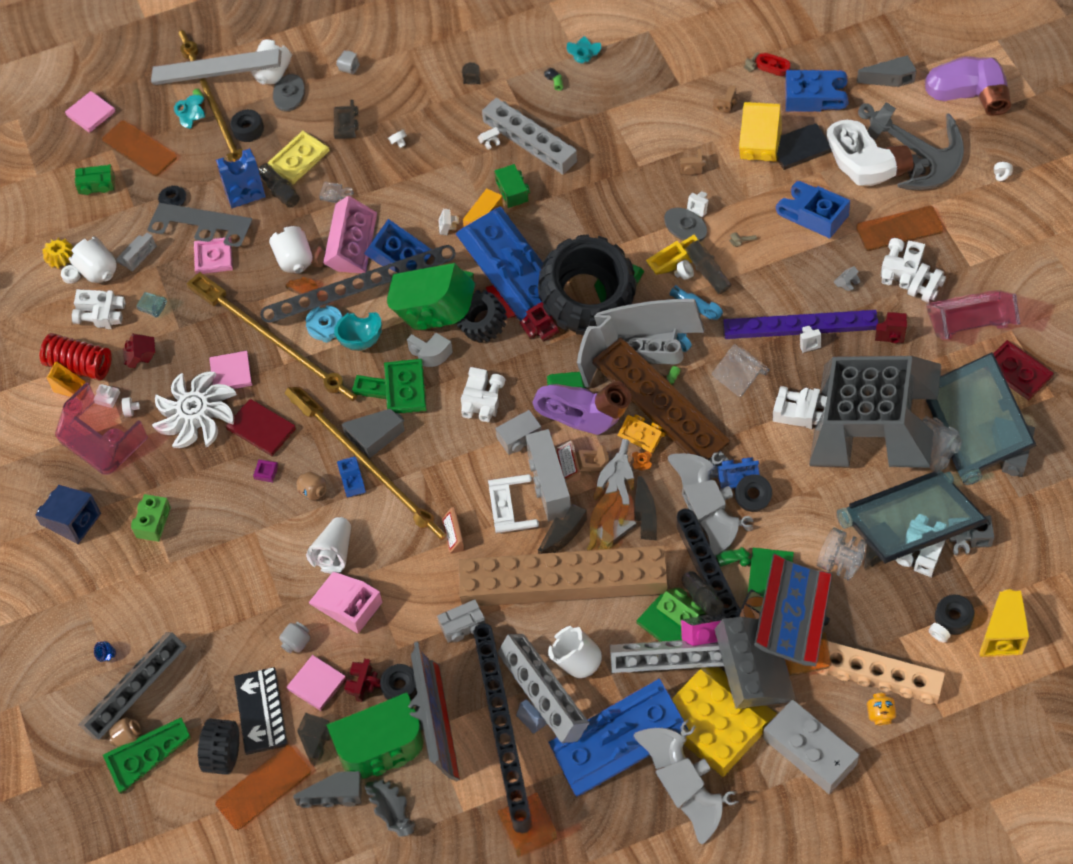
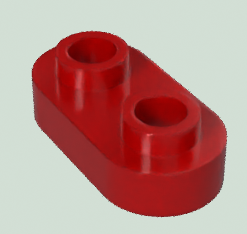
[756,53,790,76]

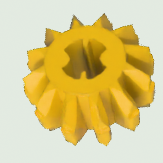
[42,237,74,269]

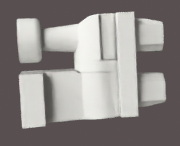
[880,238,925,289]
[72,289,125,329]
[461,367,506,422]
[773,386,827,429]
[896,516,947,577]

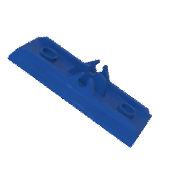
[456,207,565,321]
[548,678,689,797]

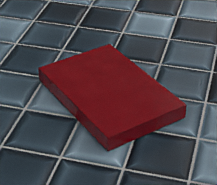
[984,340,1054,401]
[226,399,296,457]

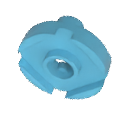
[306,305,342,342]

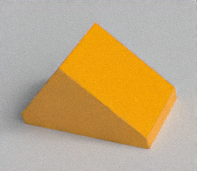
[46,362,87,399]

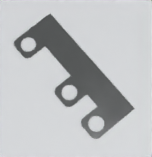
[147,203,253,247]

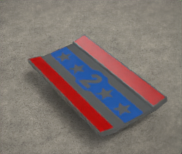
[754,553,832,666]
[409,642,460,781]

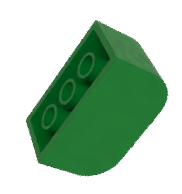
[387,263,476,330]
[327,693,424,779]

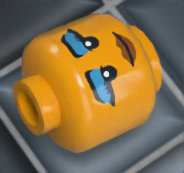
[867,693,896,725]

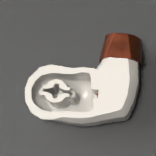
[827,120,913,186]

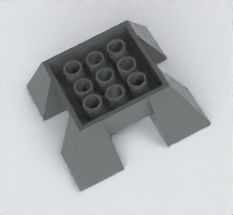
[809,356,942,468]

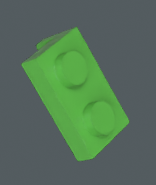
[657,587,708,626]

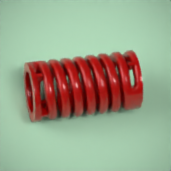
[39,333,112,381]

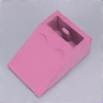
[309,572,383,634]

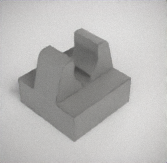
[834,266,860,291]

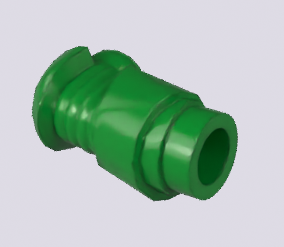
[716,547,751,567]

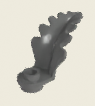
[364,780,415,837]

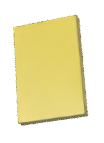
[267,131,329,185]

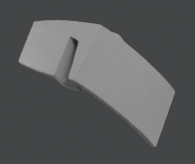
[577,299,704,387]

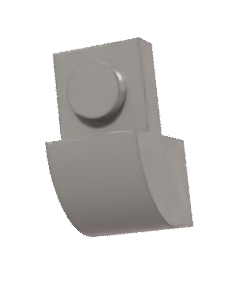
[407,333,453,367]

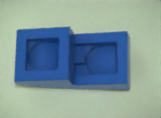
[337,456,366,498]

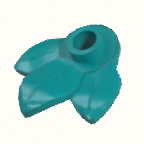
[566,36,601,63]
[174,95,206,129]

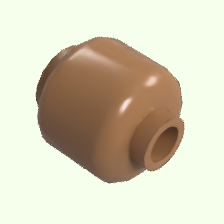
[296,472,326,501]
[108,718,142,747]

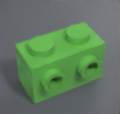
[131,494,171,542]

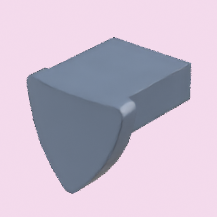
[516,699,547,734]

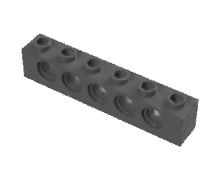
[78,632,187,740]

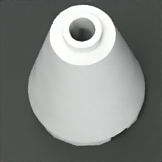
[306,517,351,574]

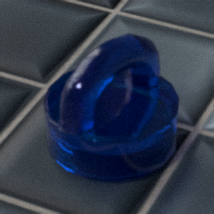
[94,641,117,662]

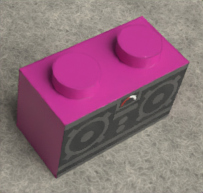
[681,613,728,646]

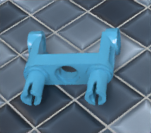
[670,285,723,352]

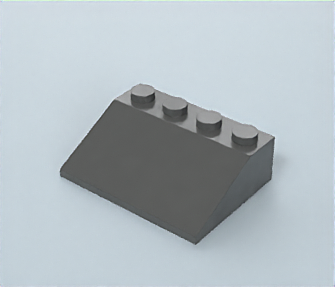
[715,617,796,709]

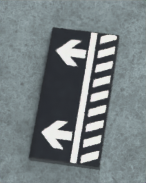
[234,667,288,755]

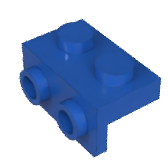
[717,457,760,489]

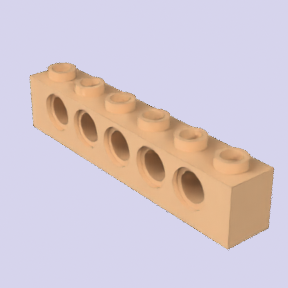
[812,639,945,704]

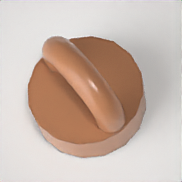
[311,246,325,267]

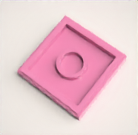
[65,91,115,133]
[194,237,233,274]
[209,351,252,389]
[287,655,346,711]

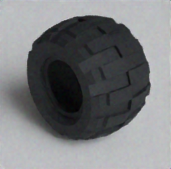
[538,234,636,335]

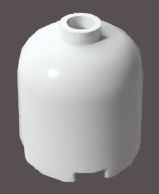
[251,40,292,85]
[269,226,313,273]
[69,236,117,284]
[549,626,602,678]

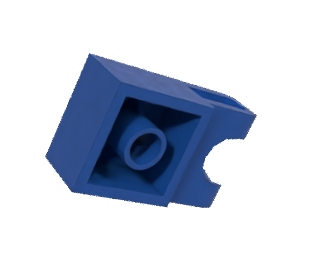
[785,70,849,112]
[216,148,266,208]
[776,181,850,239]

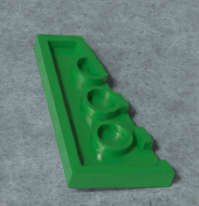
[103,717,191,794]

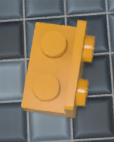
[617,414,666,453]

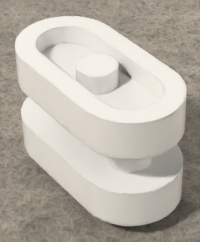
[907,263,946,303]

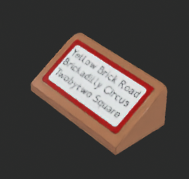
[555,441,581,483]
[442,507,465,554]

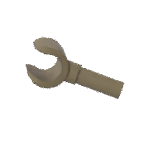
[744,52,760,72]
[729,232,757,247]

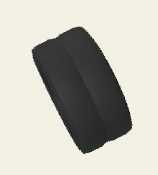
[230,109,264,142]
[735,474,772,512]
[935,594,975,635]
[380,664,418,701]

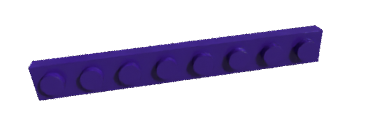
[723,310,878,339]

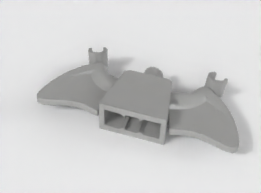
[668,453,754,557]
[634,720,739,844]

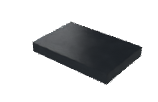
[777,123,832,170]

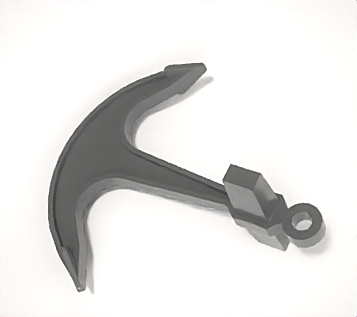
[858,102,964,190]

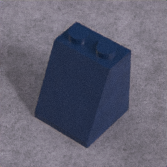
[35,485,101,544]

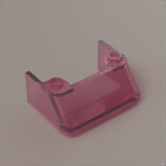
[926,290,1021,340]
[55,382,148,475]

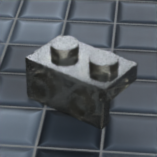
[334,99,359,139]

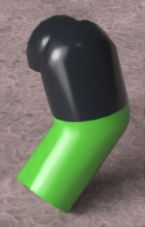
[544,68,563,91]

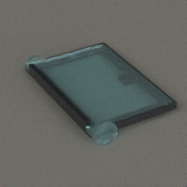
[926,352,1037,485]
[837,471,987,564]

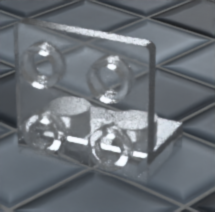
[712,343,770,397]

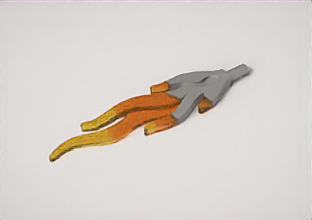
[587,439,635,551]

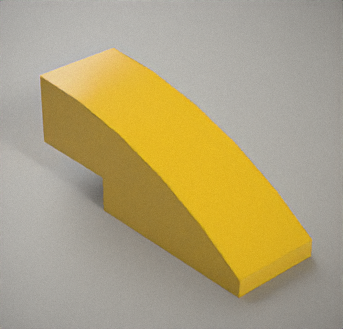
[646,235,706,275]

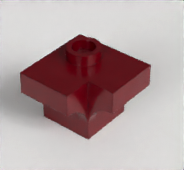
[520,302,559,342]
[875,312,907,344]
[123,333,155,368]

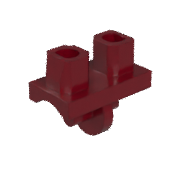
[344,658,381,702]

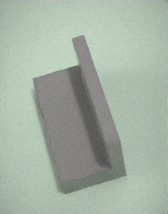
[116,233,156,271]

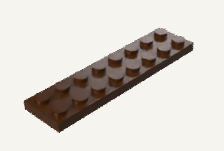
[592,337,730,460]

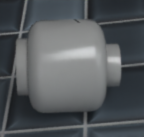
[279,622,310,654]

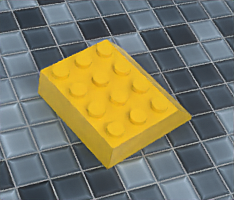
[672,666,778,777]

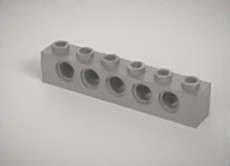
[482,98,577,175]
[497,634,589,743]
[610,640,724,673]

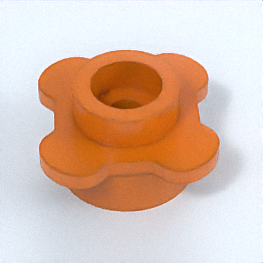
[632,451,652,471]

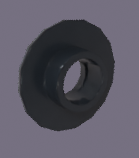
[158,185,186,206]

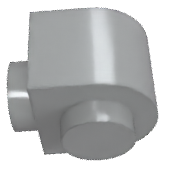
[337,50,360,74]

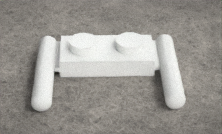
[488,474,539,533]

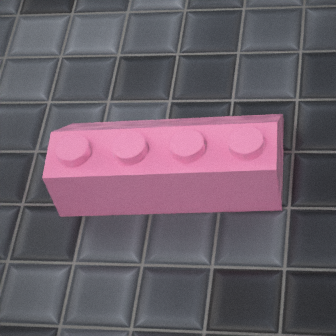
[323,196,377,273]

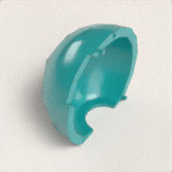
[334,312,382,351]

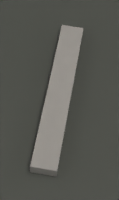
[151,48,282,85]

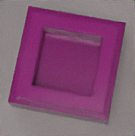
[253,459,278,483]

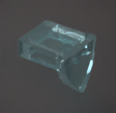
[136,292,167,318]

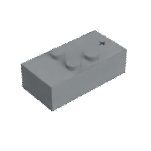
[526,429,571,521]
[763,699,859,794]

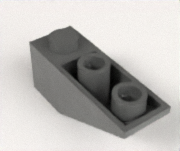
[857,55,917,87]
[294,771,362,808]

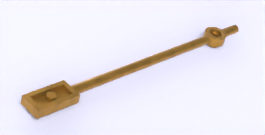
[178,30,243,162]
[186,272,357,402]
[284,387,446,540]

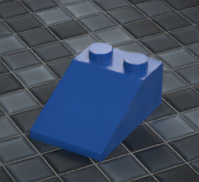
[364,219,432,273]

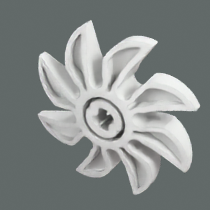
[152,372,237,448]

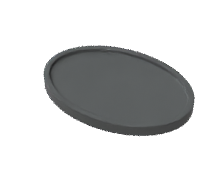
[273,74,305,111]
[664,208,707,242]

